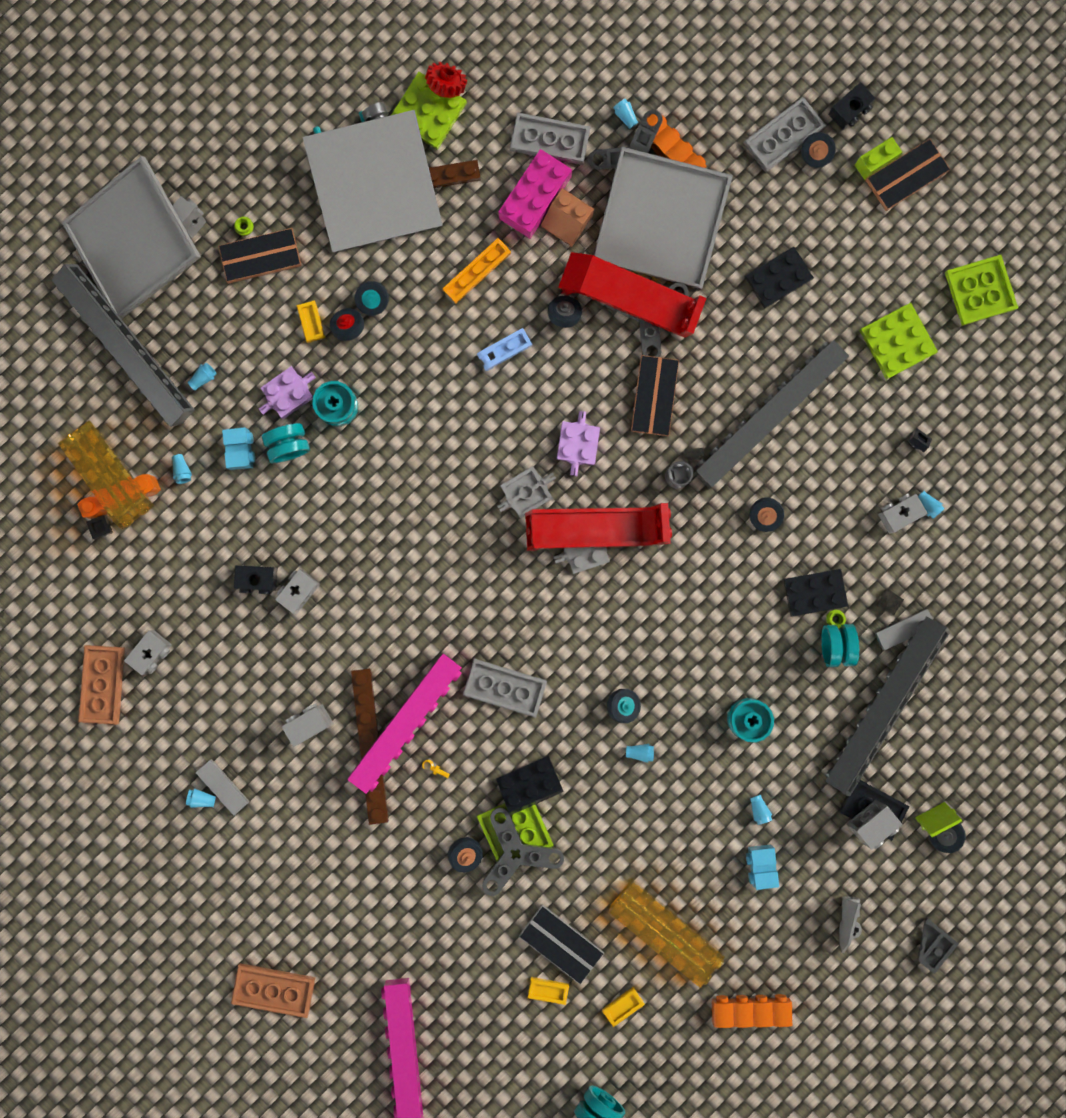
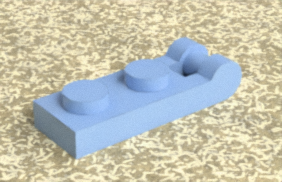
[477,328,532,371]

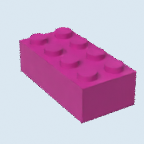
[498,149,572,239]

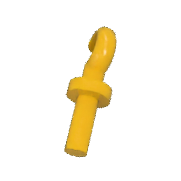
[422,760,450,778]

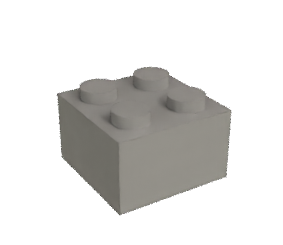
[282,703,334,747]
[847,800,902,850]

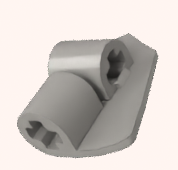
[839,896,862,953]

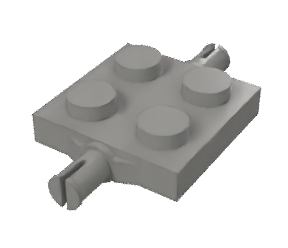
[497,466,556,519]
[553,547,610,574]

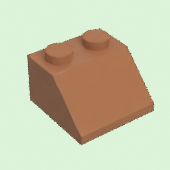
[541,188,594,247]

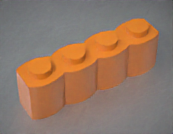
[638,114,707,168]
[77,474,161,519]
[712,994,793,1028]

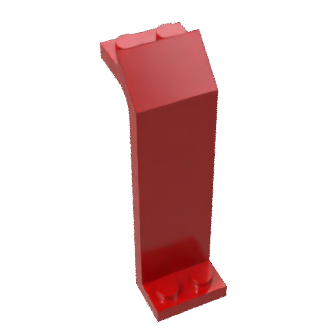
[558,252,706,338]
[525,503,672,551]

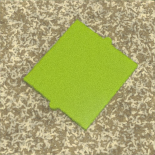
[915,802,962,837]

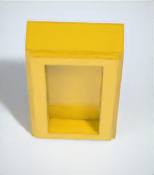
[296,300,325,343]
[528,977,569,1005]
[602,987,645,1027]

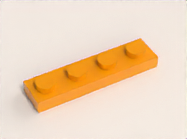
[442,238,511,304]

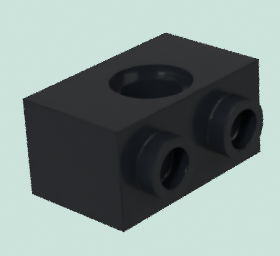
[828,82,876,130]
[234,565,278,594]

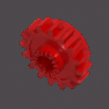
[425,62,467,98]

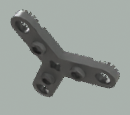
[588,109,663,170]
[605,283,688,357]
[482,807,564,896]

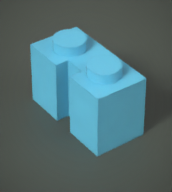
[222,427,255,470]
[746,844,779,890]

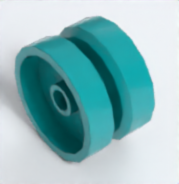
[313,381,358,427]
[261,423,310,463]
[821,624,859,667]
[727,698,774,743]
[574,1085,625,1118]

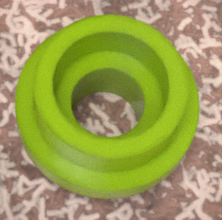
[234,217,254,236]
[826,610,846,629]

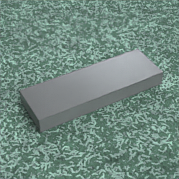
[875,609,933,651]
[196,759,250,816]

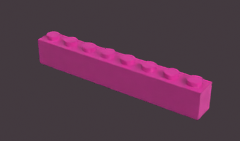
[347,653,462,794]
[381,978,424,1118]

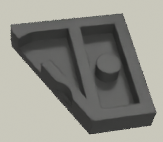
[917,918,959,974]

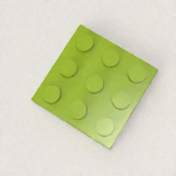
[391,71,467,150]
[945,255,1018,326]
[859,303,938,380]
[477,803,554,861]

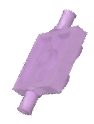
[259,366,316,419]
[556,411,600,476]

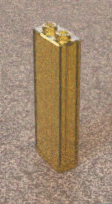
[58,420,154,530]
[608,878,725,988]

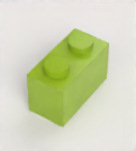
[855,137,903,180]

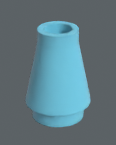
[613,99,638,129]
[188,363,217,390]
[171,454,192,484]
[918,491,945,519]
[626,744,654,763]
[186,788,216,808]
[750,795,772,825]

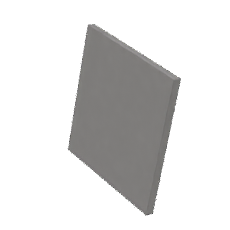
[303,110,443,253]
[594,147,733,290]
[62,156,201,319]

